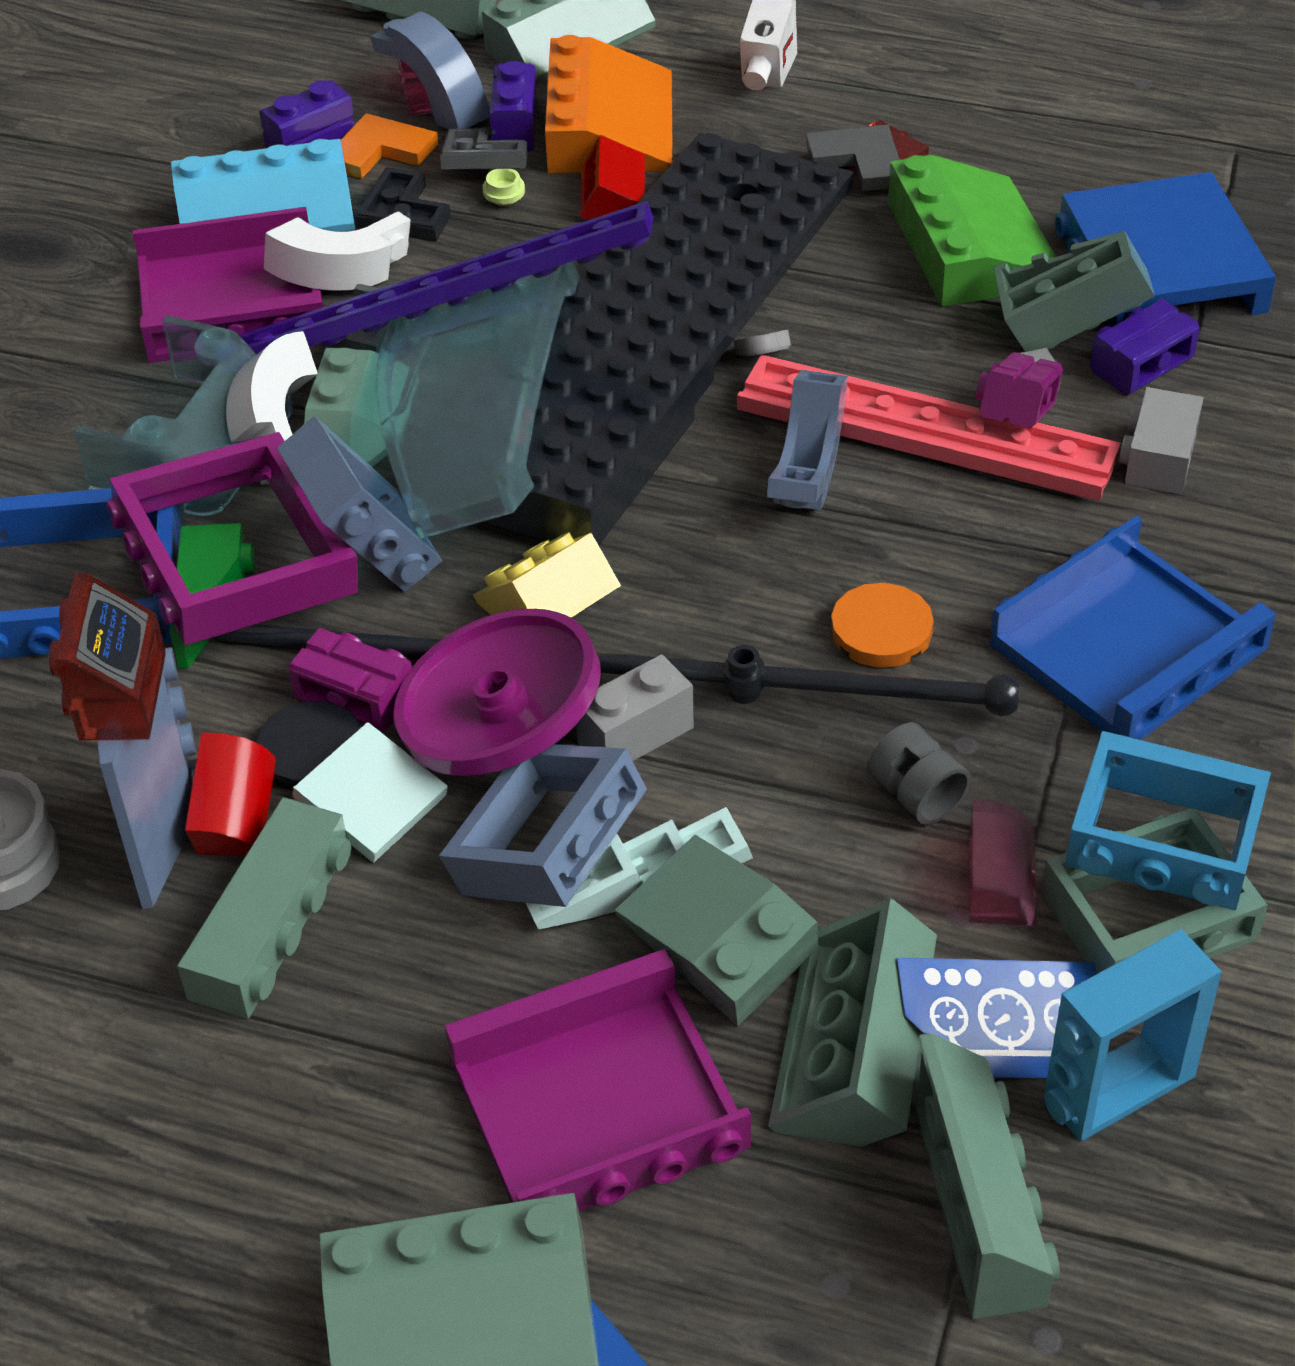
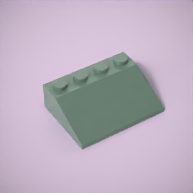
[320,1193,599,1366]

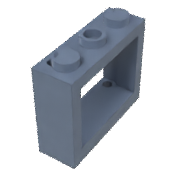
[277,416,443,592]
[439,744,647,907]

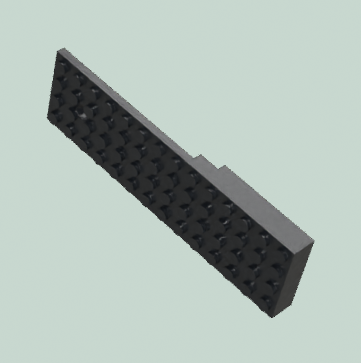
[414,133,854,546]

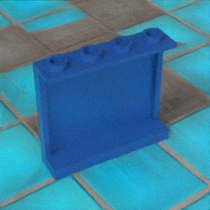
[1054,172,1276,328]
[990,515,1276,740]

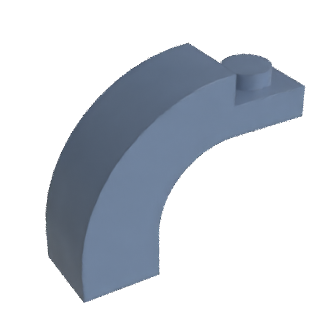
[370,11,490,129]
[767,370,848,510]

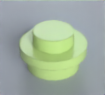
[483,168,525,206]

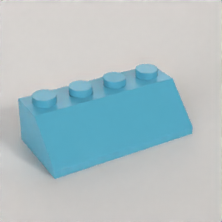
[171,139,355,232]

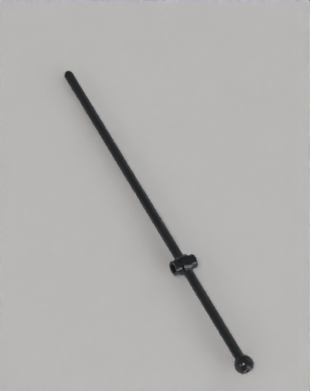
[215,624,1019,717]

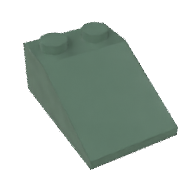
[615,835,818,1027]

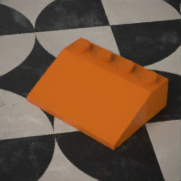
[545,35,672,174]

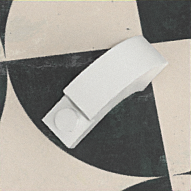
[264,211,410,290]
[226,331,318,485]

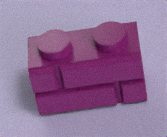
[976,352,1063,429]
[288,628,412,732]

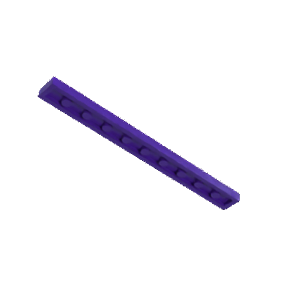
[216,201,654,374]

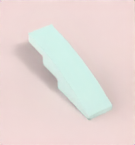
[526,807,753,929]

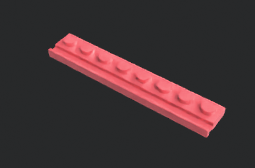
[737,354,1121,501]

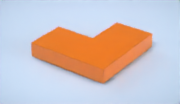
[340,113,438,179]

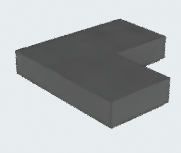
[806,125,900,191]
[440,128,528,169]

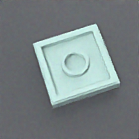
[293,722,448,863]

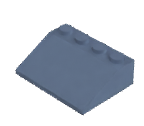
[90,627,197,909]

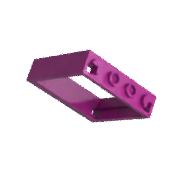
[105,432,358,645]

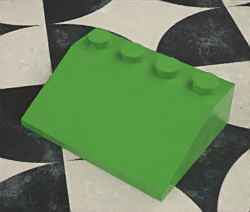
[888,155,1056,307]

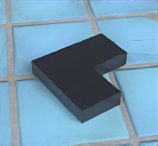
[355,167,451,242]

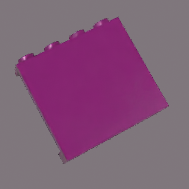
[132,207,323,363]
[444,948,751,1211]

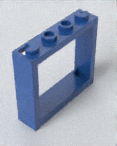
[0,488,182,658]

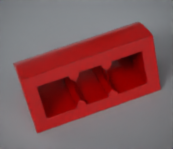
[580,135,645,220]
[185,733,276,856]

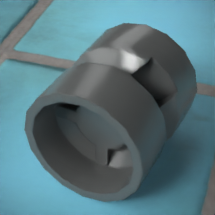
[868,722,971,825]

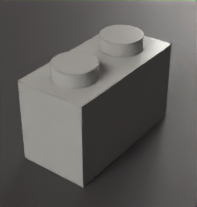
[1119,387,1204,495]
[576,654,694,761]

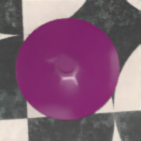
[394,608,601,776]

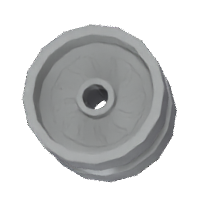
[0,769,60,910]

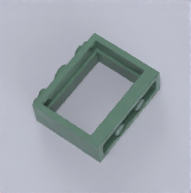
[1041,808,1268,974]

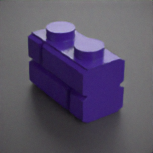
[490,61,538,152]
[259,80,355,148]
[1090,299,1200,396]

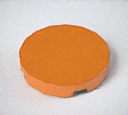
[831,583,934,668]

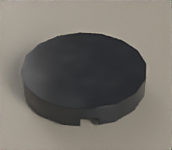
[257,701,360,791]

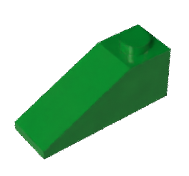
[170,523,256,669]

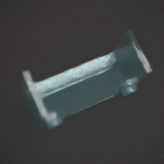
[75,315,293,516]

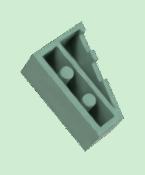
[994,231,1155,352]

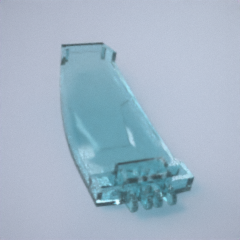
[376,261,580,539]

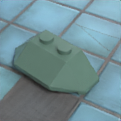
[304,348,420,467]

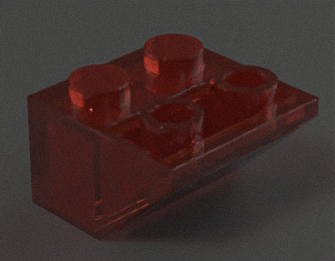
[49,573,166,741]

